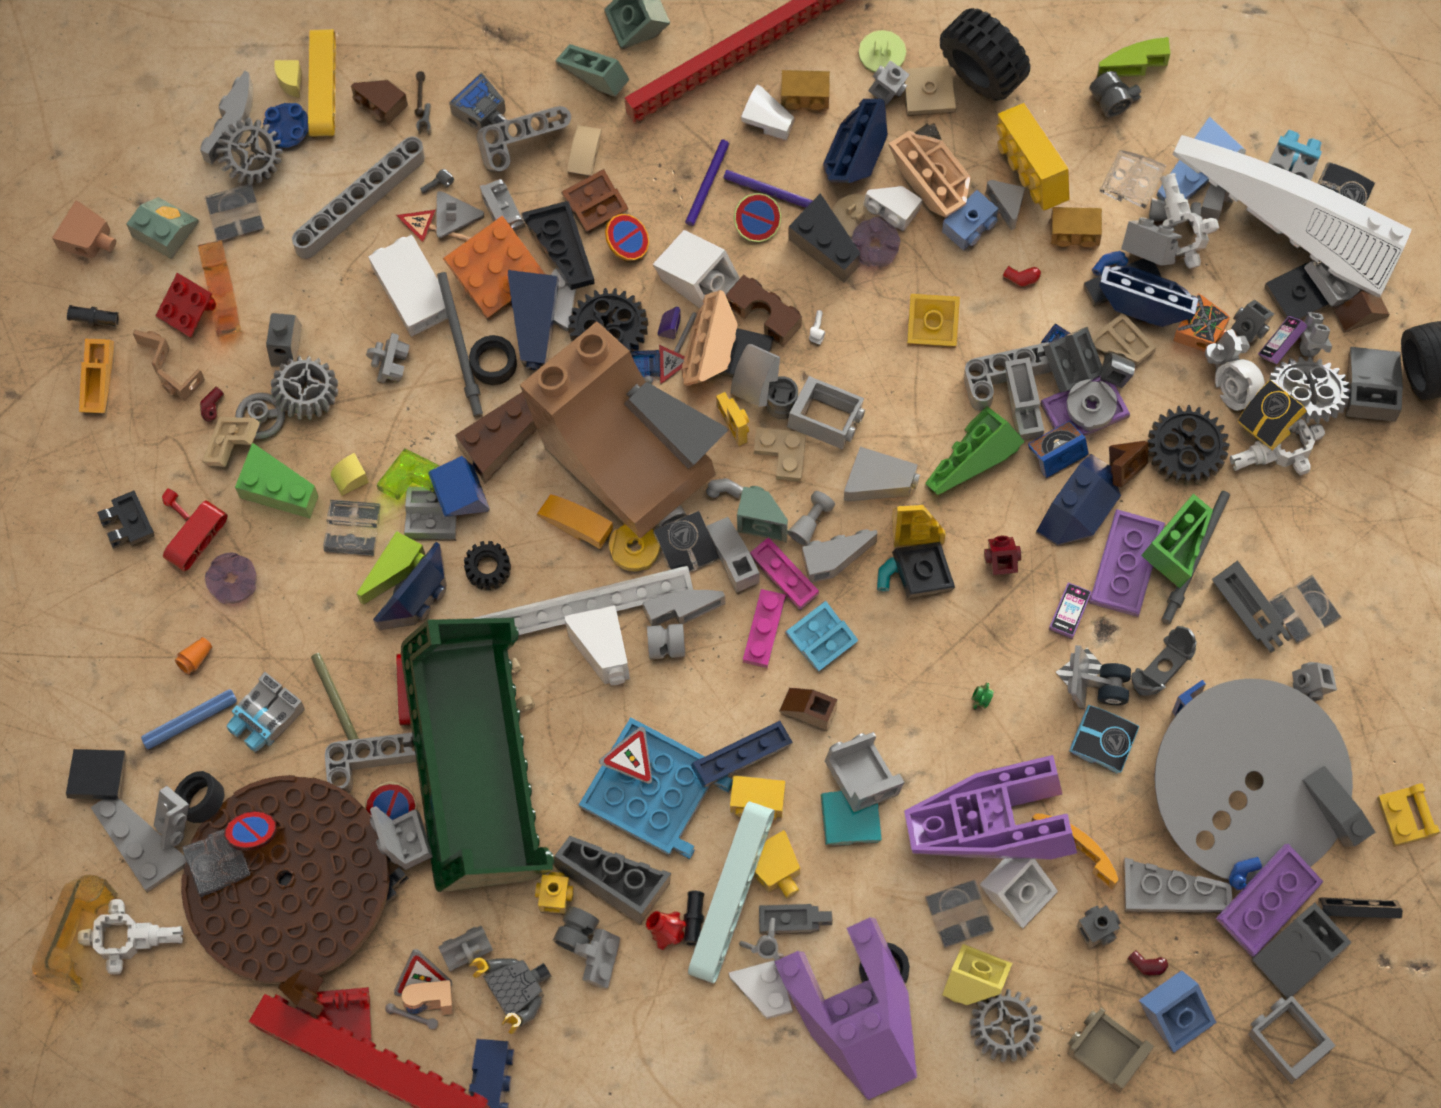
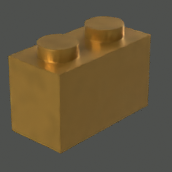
[781,70,830,110]
[1051,207,1102,247]

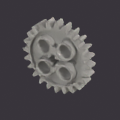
[1269,356,1350,424]

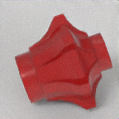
[646,911,686,950]

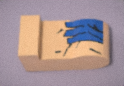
[402,980,453,1015]

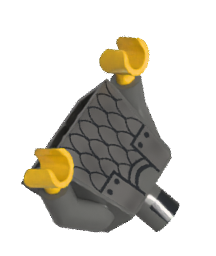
[469,958,551,1034]

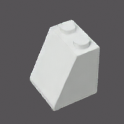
[653,230,740,308]
[565,606,630,685]

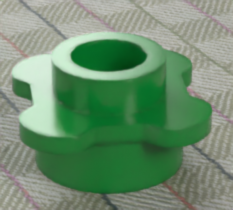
[972,682,994,709]

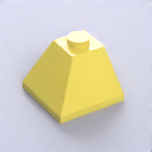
[942,944,1012,1005]

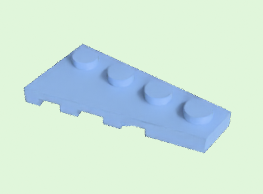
[1157,116,1244,201]

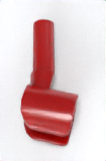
[162,488,190,520]

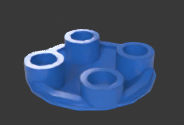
[263,103,309,148]

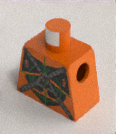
[1173,293,1237,352]

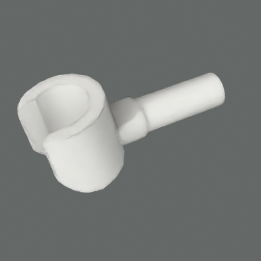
[809,310,825,345]

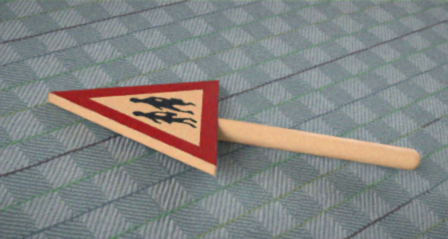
[396,209,471,243]

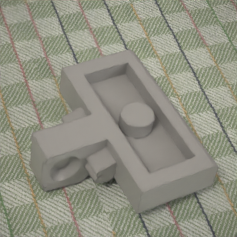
[574,929,621,988]

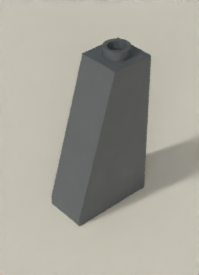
[624,382,728,469]

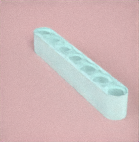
[688,801,774,983]

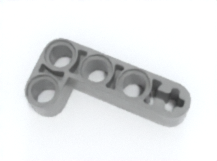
[477,106,571,172]
[964,342,1052,411]
[325,733,416,793]

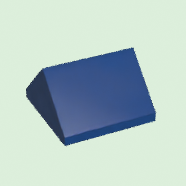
[428,456,490,517]

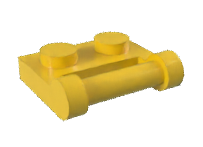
[1377,783,1440,847]

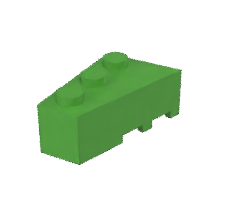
[235,443,319,519]
[1141,494,1213,588]

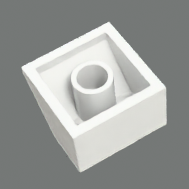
[979,858,1058,928]

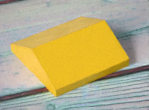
[907,293,960,346]

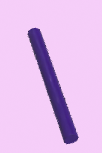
[685,139,730,226]
[723,170,813,208]

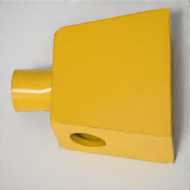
[754,830,800,898]

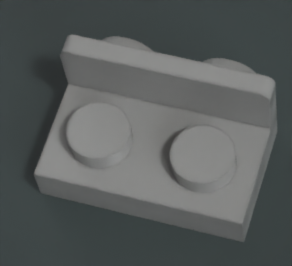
[1304,261,1362,306]
[154,786,189,851]

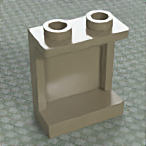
[1068,1007,1154,1093]

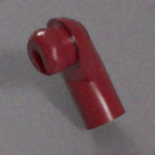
[1127,950,1168,976]

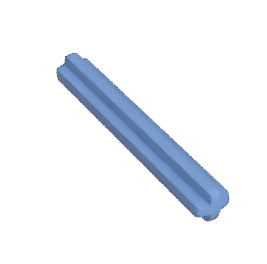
[141,689,237,749]

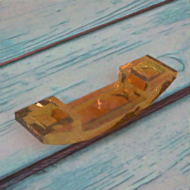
[198,240,242,337]

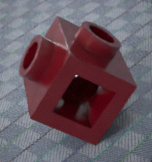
[984,535,1021,575]

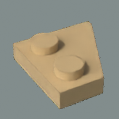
[1092,314,1156,366]

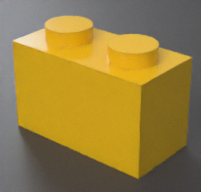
[730,776,785,820]

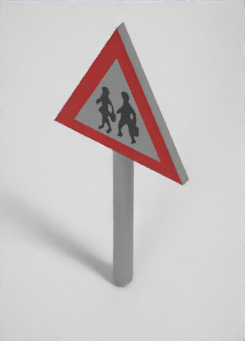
[659,312,697,385]

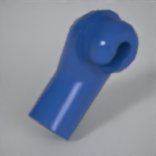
[1092,251,1128,277]
[1229,857,1262,890]

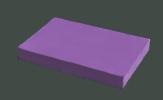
[1040,375,1130,436]

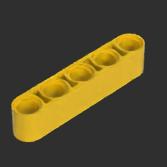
[308,29,336,137]

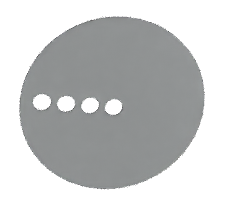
[1155,679,1353,883]

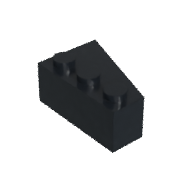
[788,193,861,282]

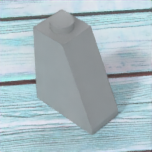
[844,447,920,502]

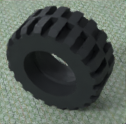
[939,8,1031,101]

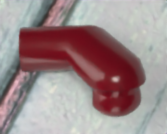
[200,386,224,422]

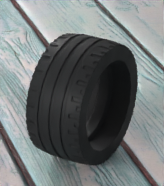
[1401,321,1441,400]

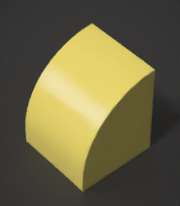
[274,60,302,97]
[330,453,369,496]

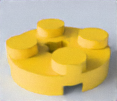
[609,524,660,572]

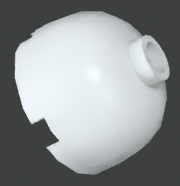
[1215,359,1265,410]

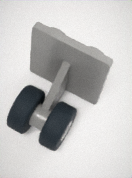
[1068,645,1131,709]

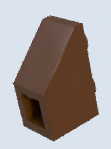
[351,80,408,124]
[779,688,838,731]

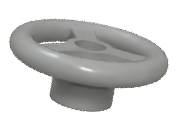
[235,393,285,439]

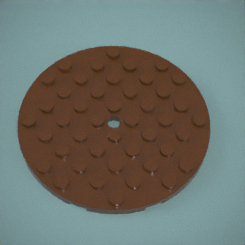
[181,775,390,984]

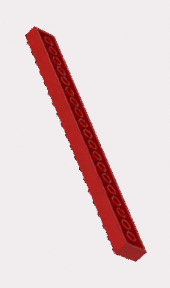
[624,0,844,123]

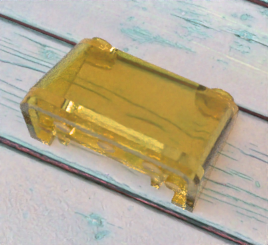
[32,874,118,993]

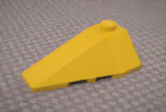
[892,505,946,547]

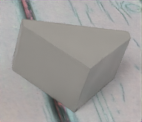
[986,180,1025,231]

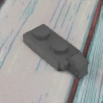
[759,904,833,934]

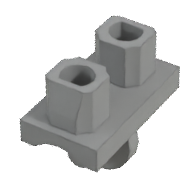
[1299,312,1332,357]
[1205,329,1250,372]
[366,333,410,383]
[438,926,493,971]

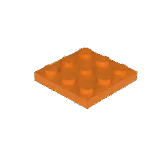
[443,215,545,319]

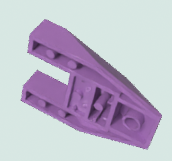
[904,755,1077,859]
[774,917,917,1100]

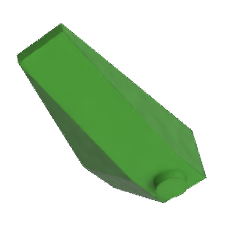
[925,406,1025,495]

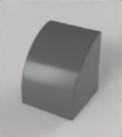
[1100,352,1135,388]

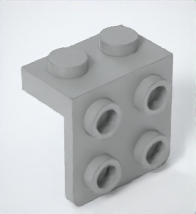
[370,806,433,870]

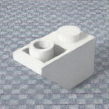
[863,186,922,231]

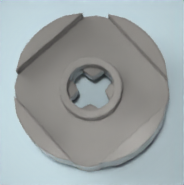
[1066,380,1117,431]

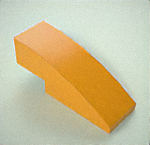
[79,338,114,413]
[537,494,613,549]

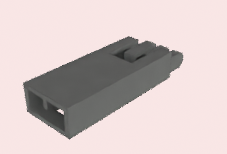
[1212,560,1292,653]

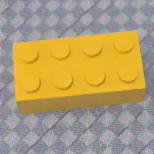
[996,103,1070,211]

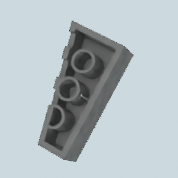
[554,836,671,924]

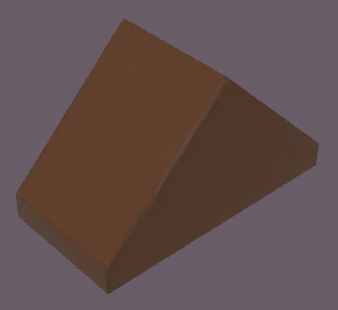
[1334,291,1390,333]

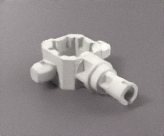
[1160,173,1219,269]
[1229,419,1325,475]
[78,899,183,974]

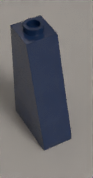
[508,270,559,370]

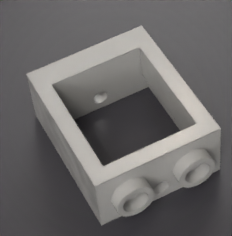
[787,376,865,449]
[1248,996,1336,1084]

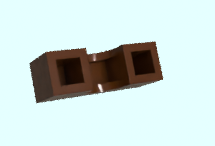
[726,274,802,347]

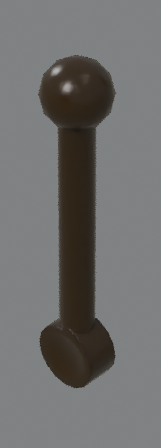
[415,71,426,117]

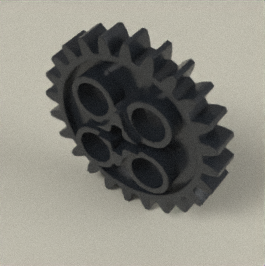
[568,288,648,355]
[1147,405,1230,485]

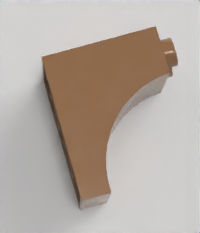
[520,322,716,538]

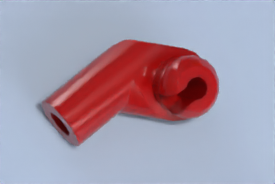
[1003,266,1041,287]

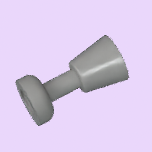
[1149,198,1201,226]
[788,491,835,546]

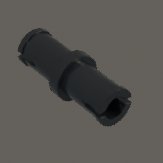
[67,305,119,328]
[683,890,704,946]

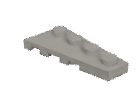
[91,799,186,892]
[1124,858,1232,912]

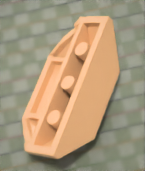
[889,131,971,217]
[682,290,738,386]

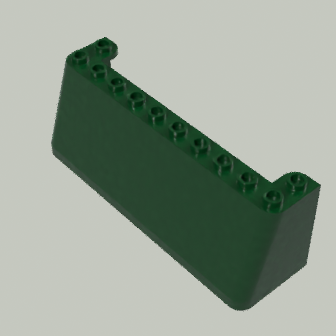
[401,618,554,892]

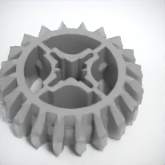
[216,118,282,184]
[271,355,338,420]
[969,989,1042,1062]

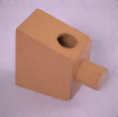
[52,200,116,258]

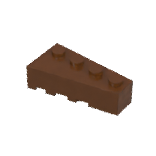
[455,392,537,484]

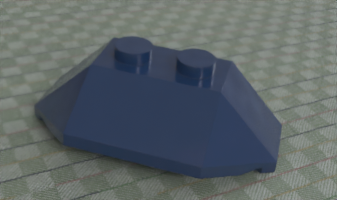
[823,99,888,183]
[1099,266,1199,327]
[1036,454,1121,546]
[373,542,447,630]

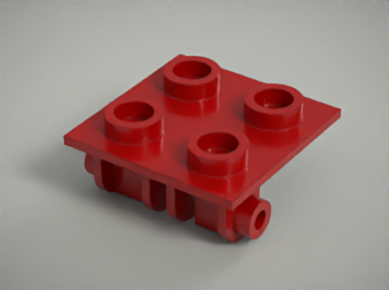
[155,272,217,337]
[316,987,372,1041]

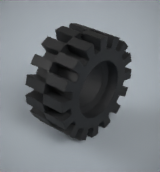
[464,541,511,590]

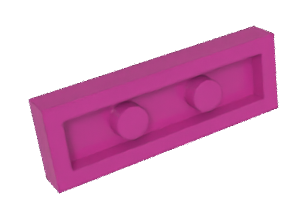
[750,537,819,610]
[743,589,786,668]

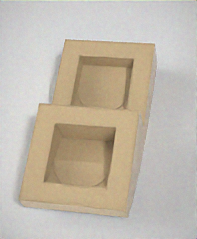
[567,125,602,176]

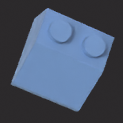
[1139,970,1217,1053]

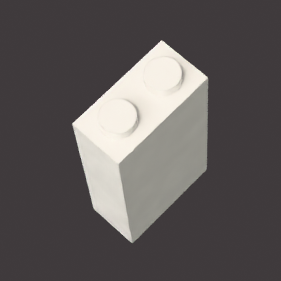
[368,235,448,337]

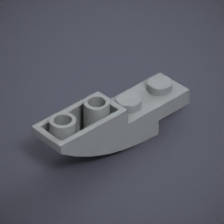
[200,71,253,164]

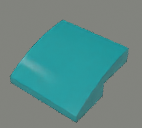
[821,791,882,845]

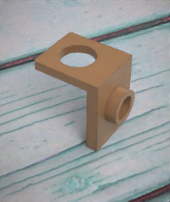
[133,329,170,373]
[157,369,205,401]

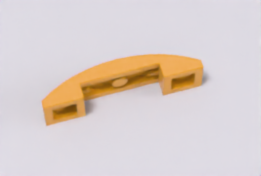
[1031,813,1119,890]

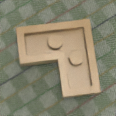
[202,417,260,467]
[754,427,806,482]

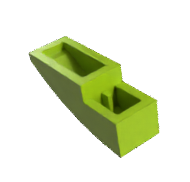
[1097,37,1171,78]

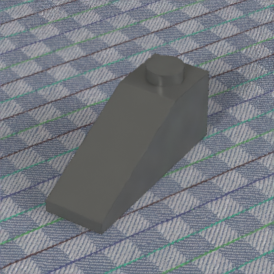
[1302,766,1376,847]

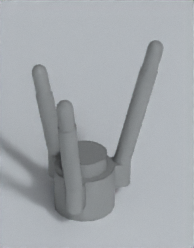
[739,918,784,960]

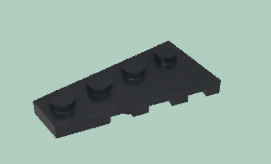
[522,201,595,290]

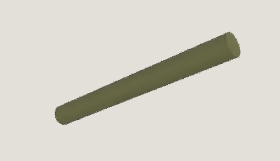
[311,653,359,740]

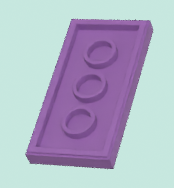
[1089,509,1165,617]
[1216,844,1323,957]

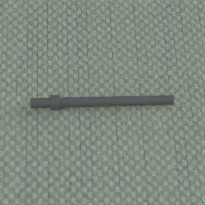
[437,272,483,417]
[1161,491,1230,624]

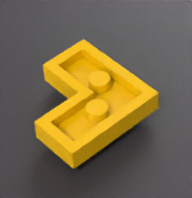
[716,392,750,446]

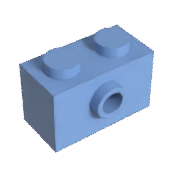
[942,190,998,250]

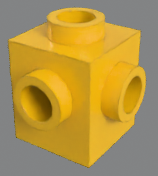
[535,872,574,914]

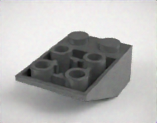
[1346,347,1403,422]
[1252,903,1352,999]

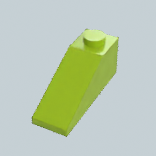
[356,531,425,604]

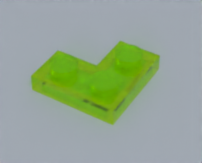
[377,448,440,500]

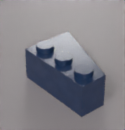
[468,1039,515,1108]

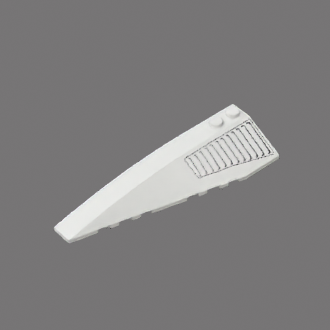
[1172,135,1412,298]

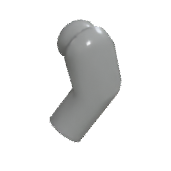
[706,478,743,499]

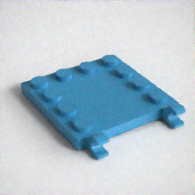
[579,717,733,859]

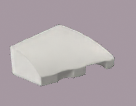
[741,85,795,140]

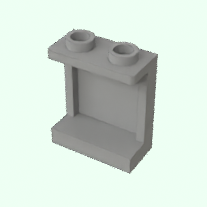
[825,732,904,812]

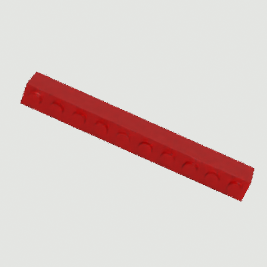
[248,993,490,1108]

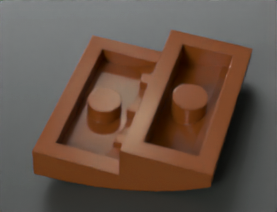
[561,169,629,232]

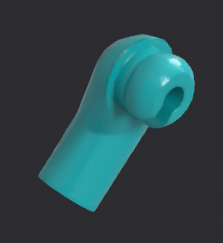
[877,557,899,592]

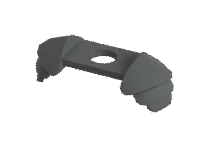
[1131,626,1197,696]

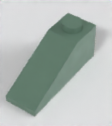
[555,44,630,96]

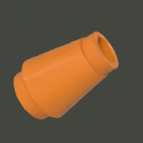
[175,637,213,675]

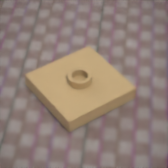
[903,65,956,115]

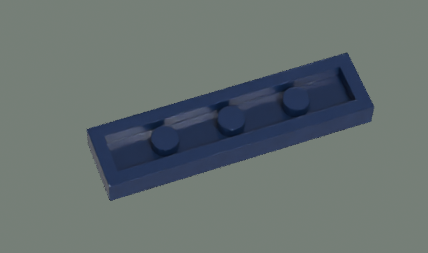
[691,721,793,788]

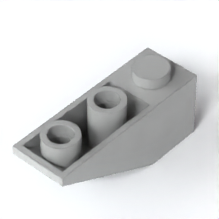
[706,517,759,593]
[802,529,877,583]

